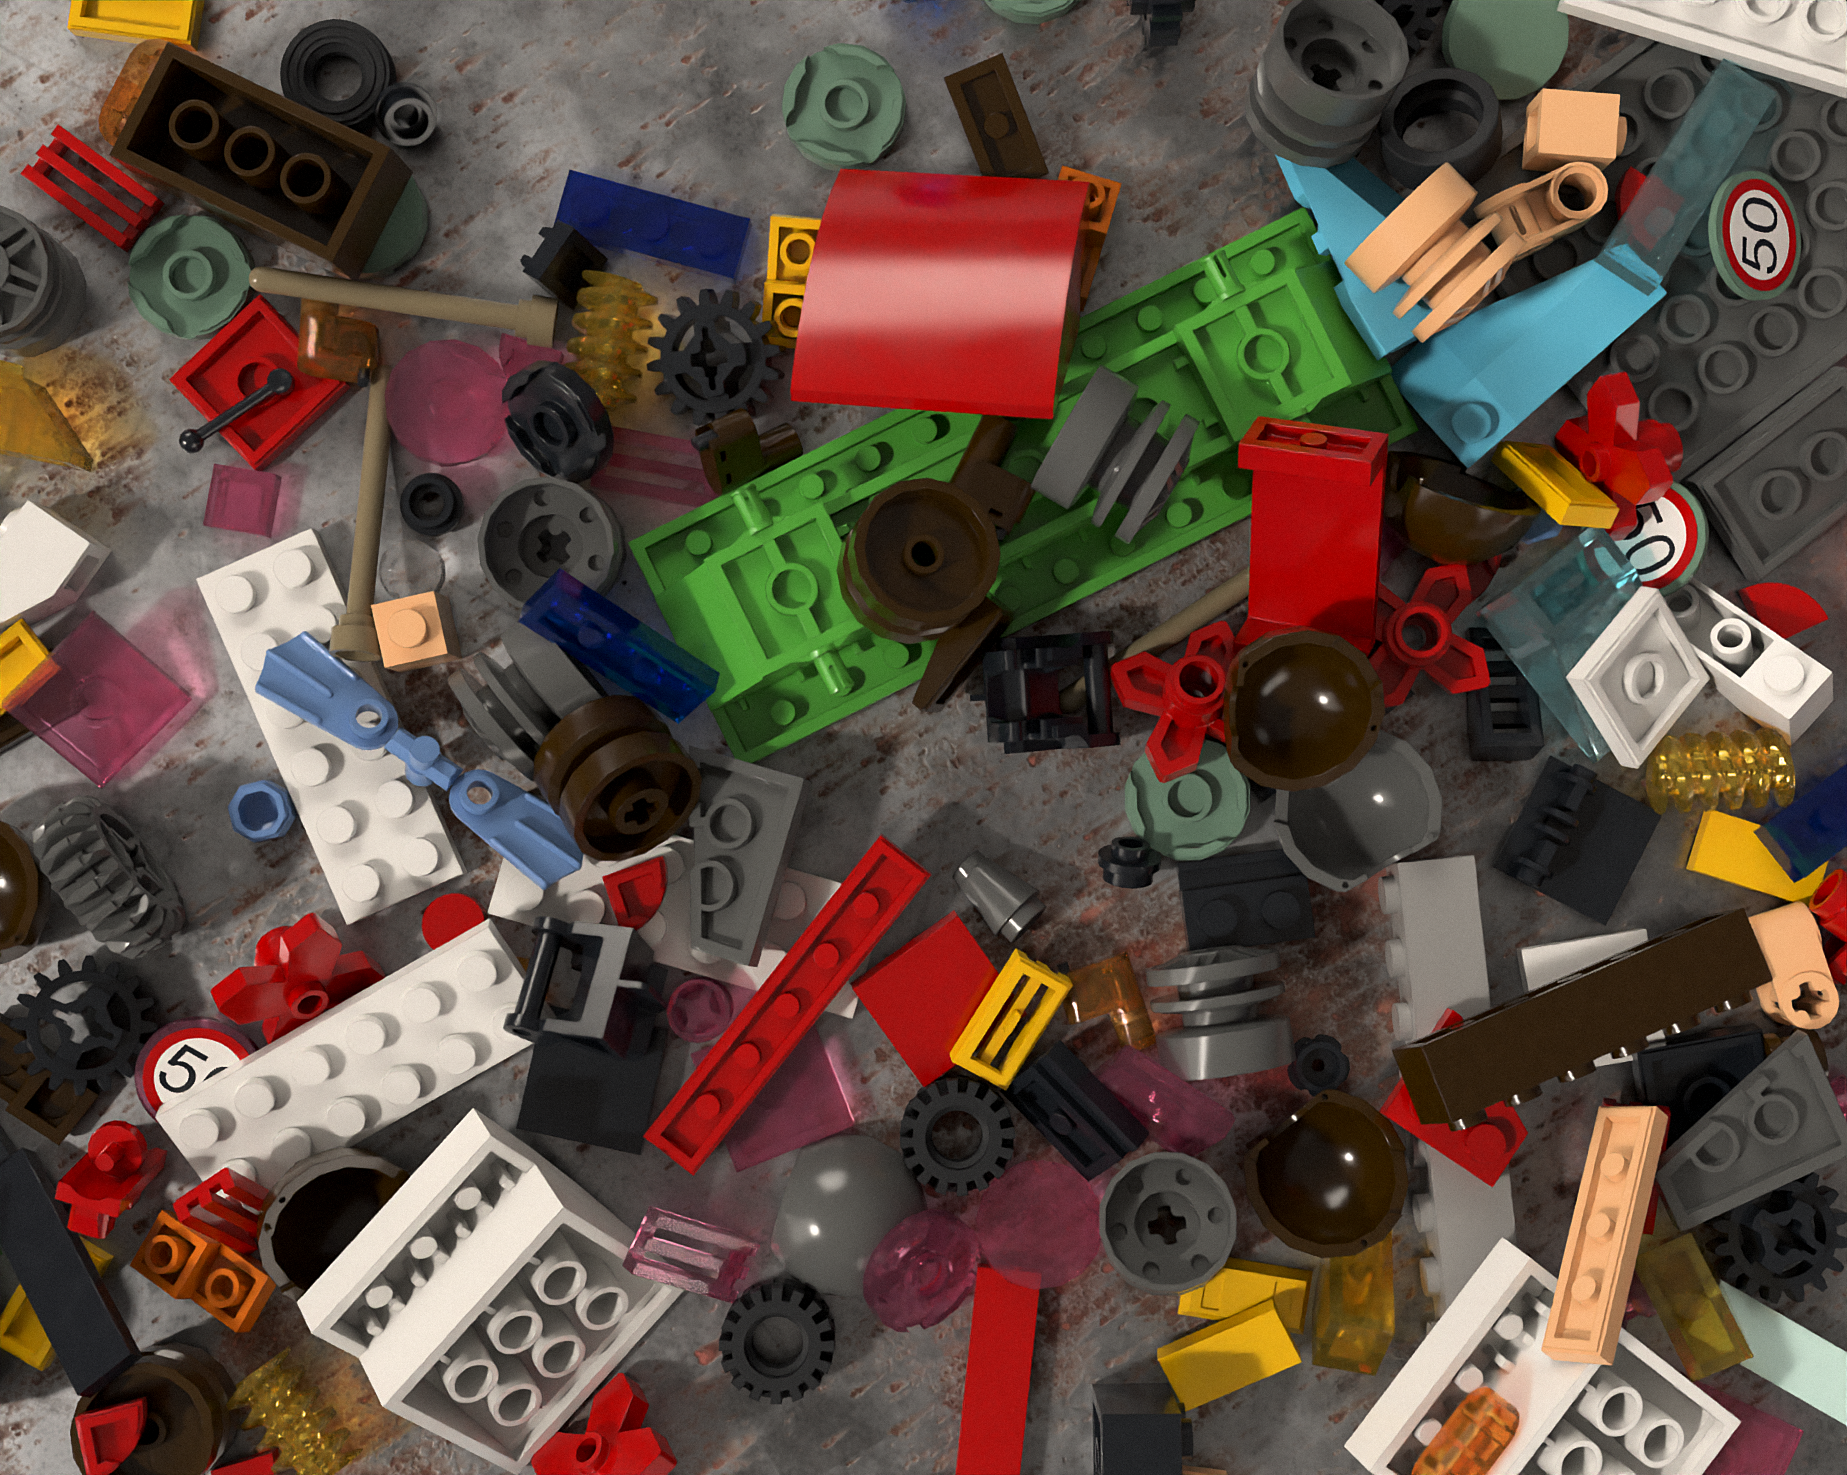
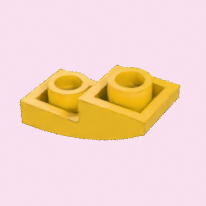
[762,214,822,349]

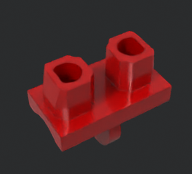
[55,1120,167,1239]

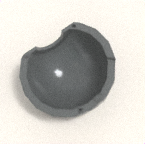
[1274,729,1443,892]
[770,1133,928,1298]

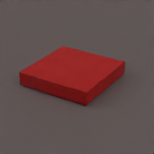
[169,294,351,473]
[850,910,1028,1087]

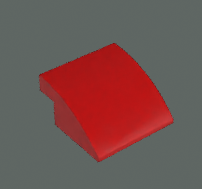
[790,168,1090,419]

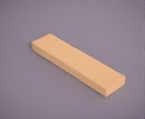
[1541,1106,1668,1366]

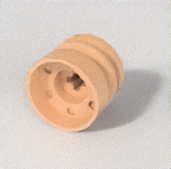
[1344,162,1527,343]

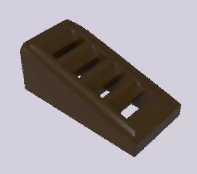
[912,592,1016,713]

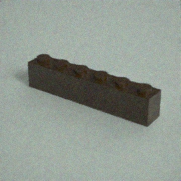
[1392,908,1773,1132]

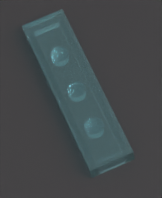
[1594,59,1777,296]

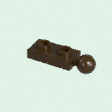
[944,53,1049,179]

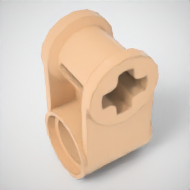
[1473,161,1608,264]
[1748,901,1839,1030]

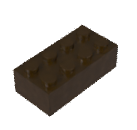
[109,42,413,281]

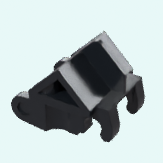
[970,631,1121,754]
[503,916,668,1062]

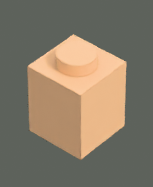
[1522,88,1627,172]
[371,591,462,673]

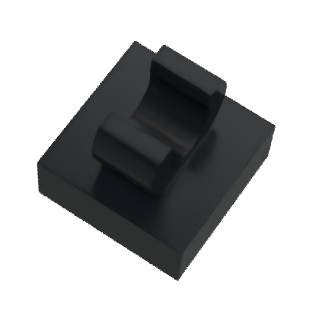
[520,219,608,310]

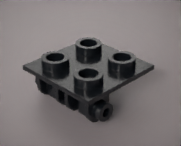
[1492,755,1663,926]

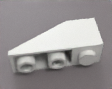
[0,500,112,634]
[1664,577,1833,746]

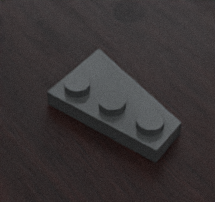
[689,745,812,967]
[1654,1029,1847,1232]

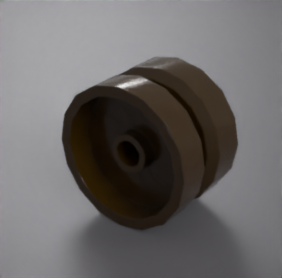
[836,478,1001,644]
[533,695,702,861]
[70,1342,240,1475]

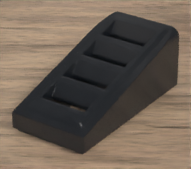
[1466,627,1545,761]

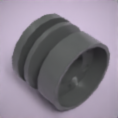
[1244,0,1409,168]
[0,205,86,357]
[1030,365,1200,545]
[477,477,627,614]
[447,611,609,781]
[1145,945,1296,1081]
[1099,1152,1237,1296]

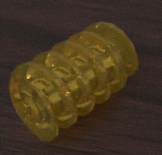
[563,270,659,411]
[1646,727,1796,815]
[226,1346,363,1475]

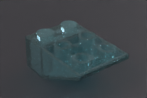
[1475,527,1642,764]

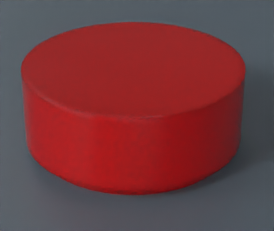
[422,893,488,950]

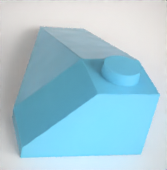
[1275,154,1433,361]
[1391,245,1667,468]

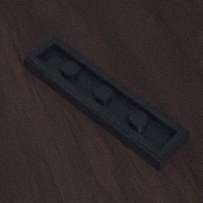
[0,1147,143,1398]

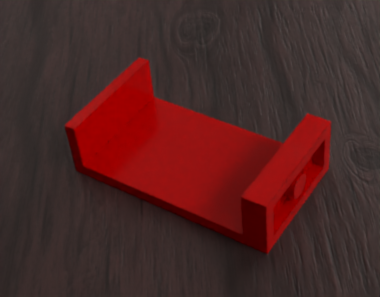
[1233,416,1389,657]

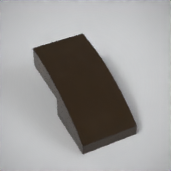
[0,1013,100,1146]

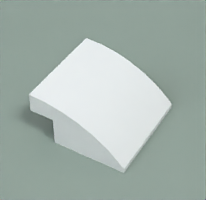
[297,1108,689,1475]
[1344,1237,1741,1475]

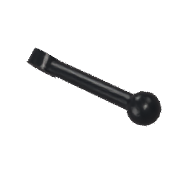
[179,368,295,453]

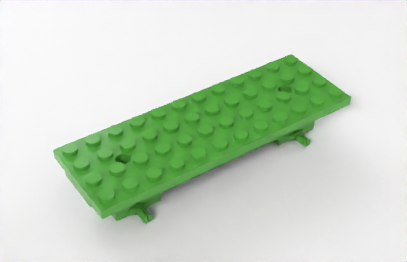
[628,207,1419,764]

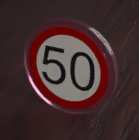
[134,1016,259,1123]

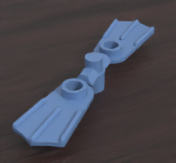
[255,631,584,890]

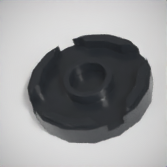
[502,360,614,484]

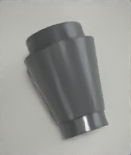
[952,850,1047,943]

